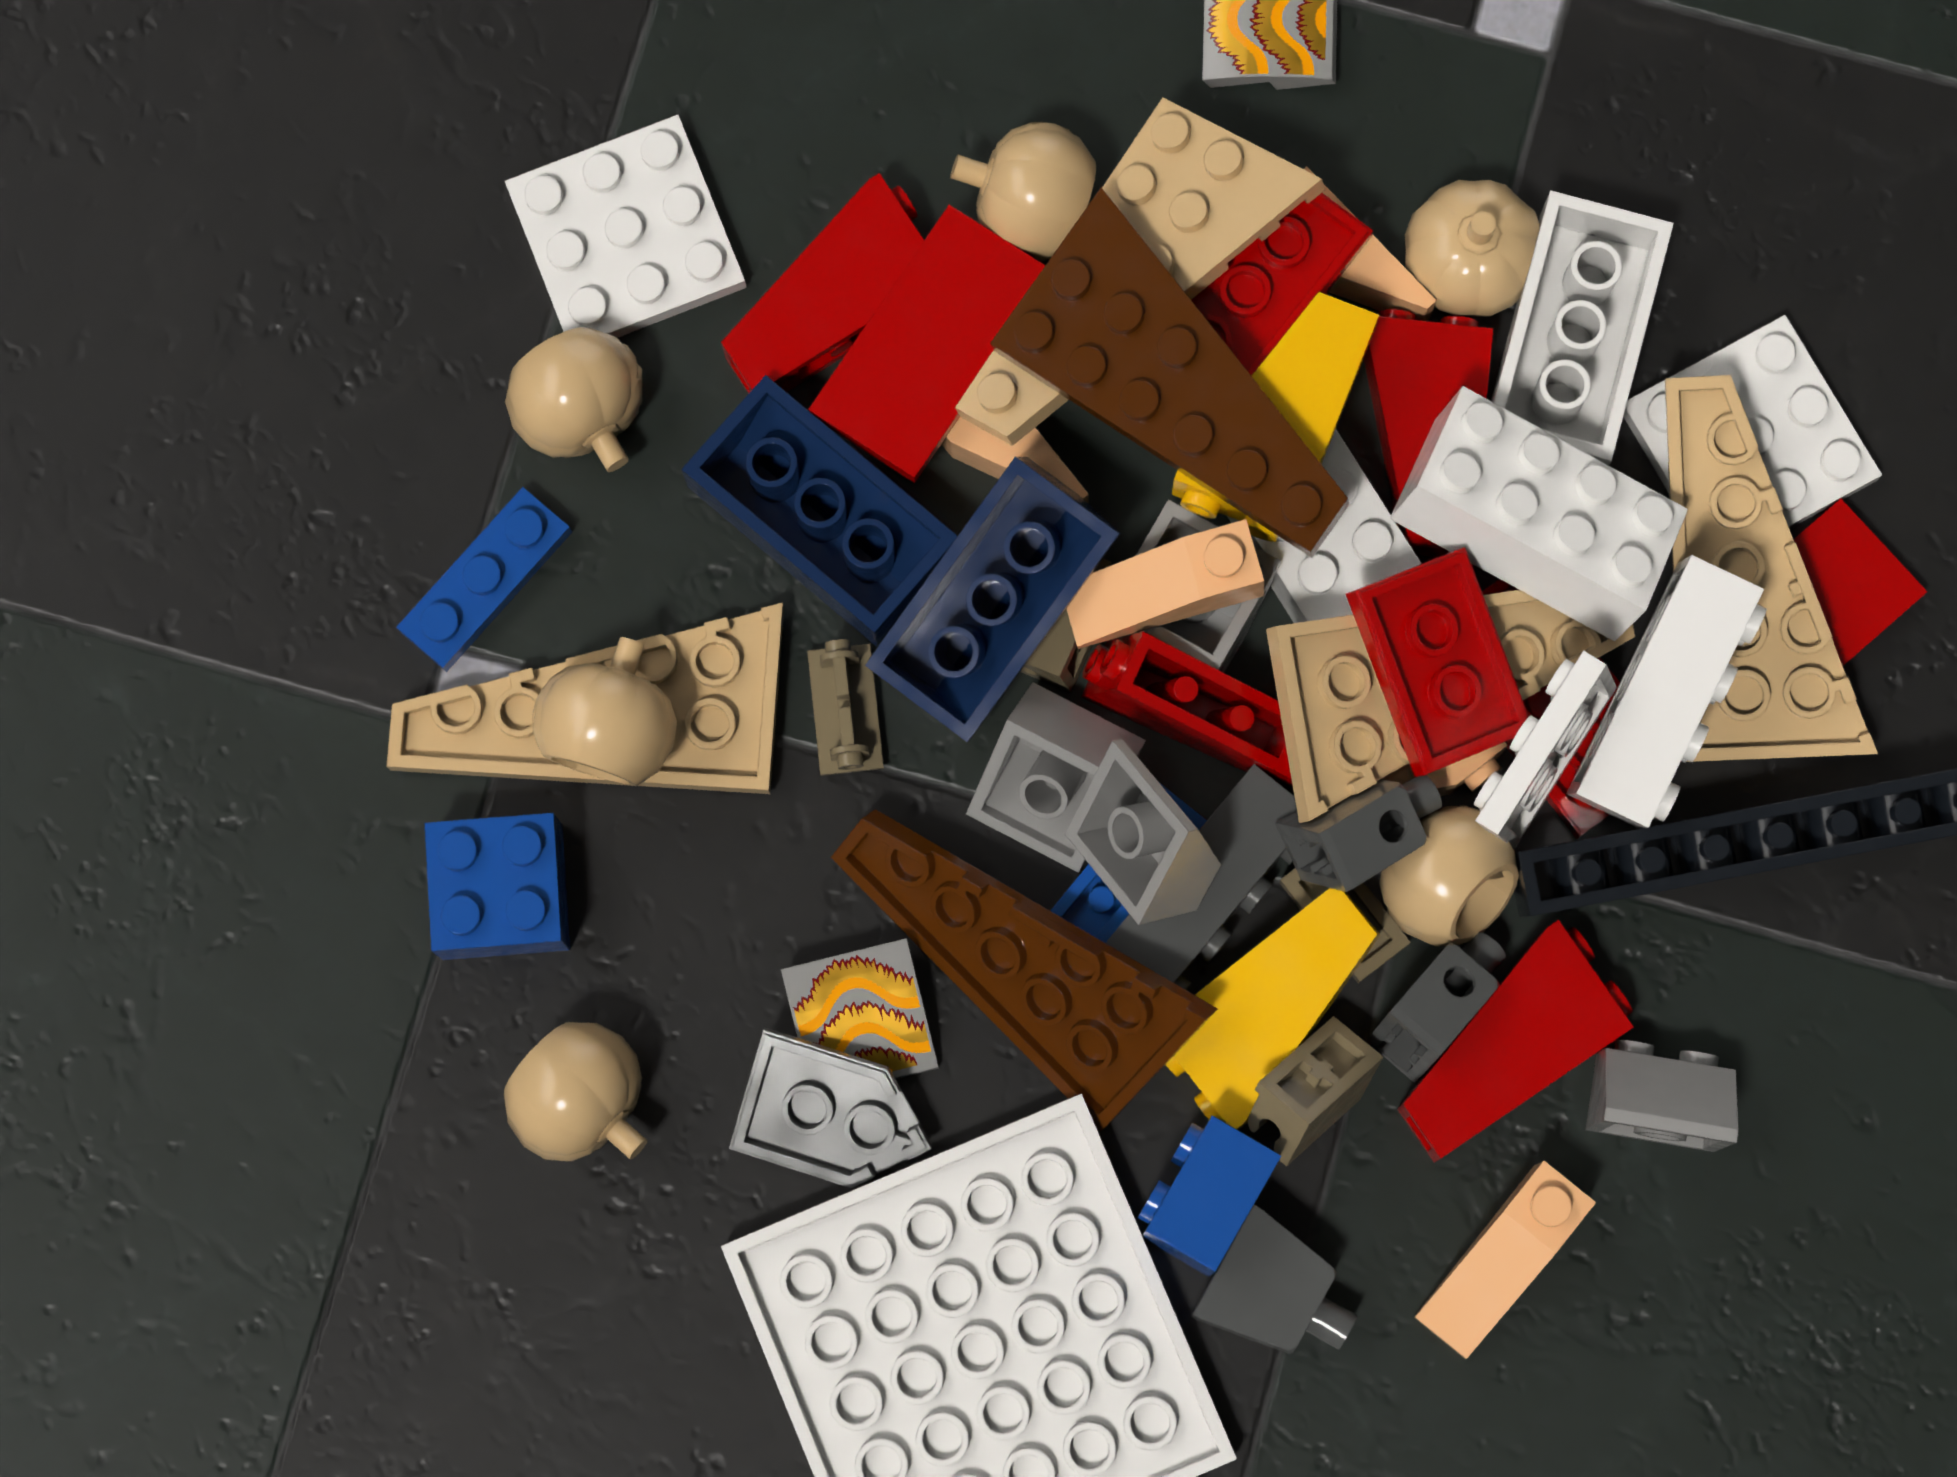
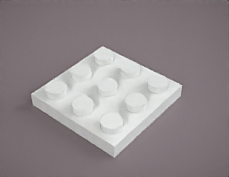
[505,115,747,338]
[1623,315,1882,529]
[1474,650,1617,849]

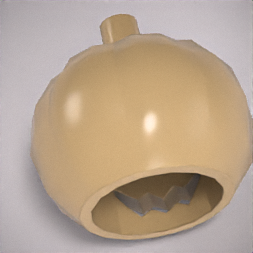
[950,122,1096,262]
[1405,180,1540,317]
[505,327,642,472]
[532,637,677,786]
[1379,806,1519,946]
[504,1022,648,1161]

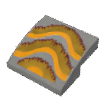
[1202,0,1337,90]
[781,938,939,1079]

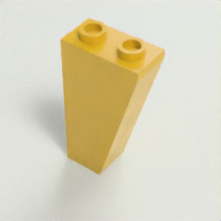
[1172,292,1379,542]
[1166,888,1380,1130]

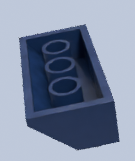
[681,375,957,647]
[865,456,1121,742]

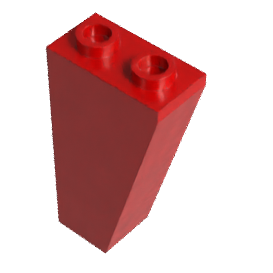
[721,173,924,394]
[1364,309,1493,560]
[1081,631,1294,793]
[1397,919,1634,1163]

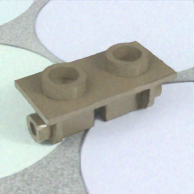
[807,639,884,776]

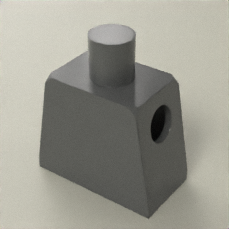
[1275,775,1442,892]
[1366,932,1506,1083]
[1191,1205,1358,1354]

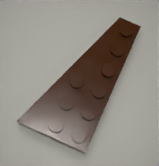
[990,187,1349,558]
[831,809,1218,1131]

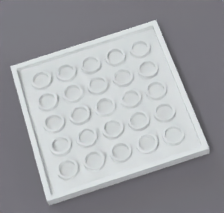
[721,1094,1237,1477]

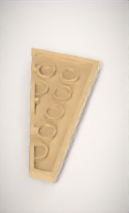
[955,97,1325,446]
[1665,375,1878,762]
[1266,590,1635,823]
[386,602,784,794]

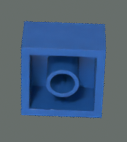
[424,813,570,960]
[1138,1116,1281,1277]

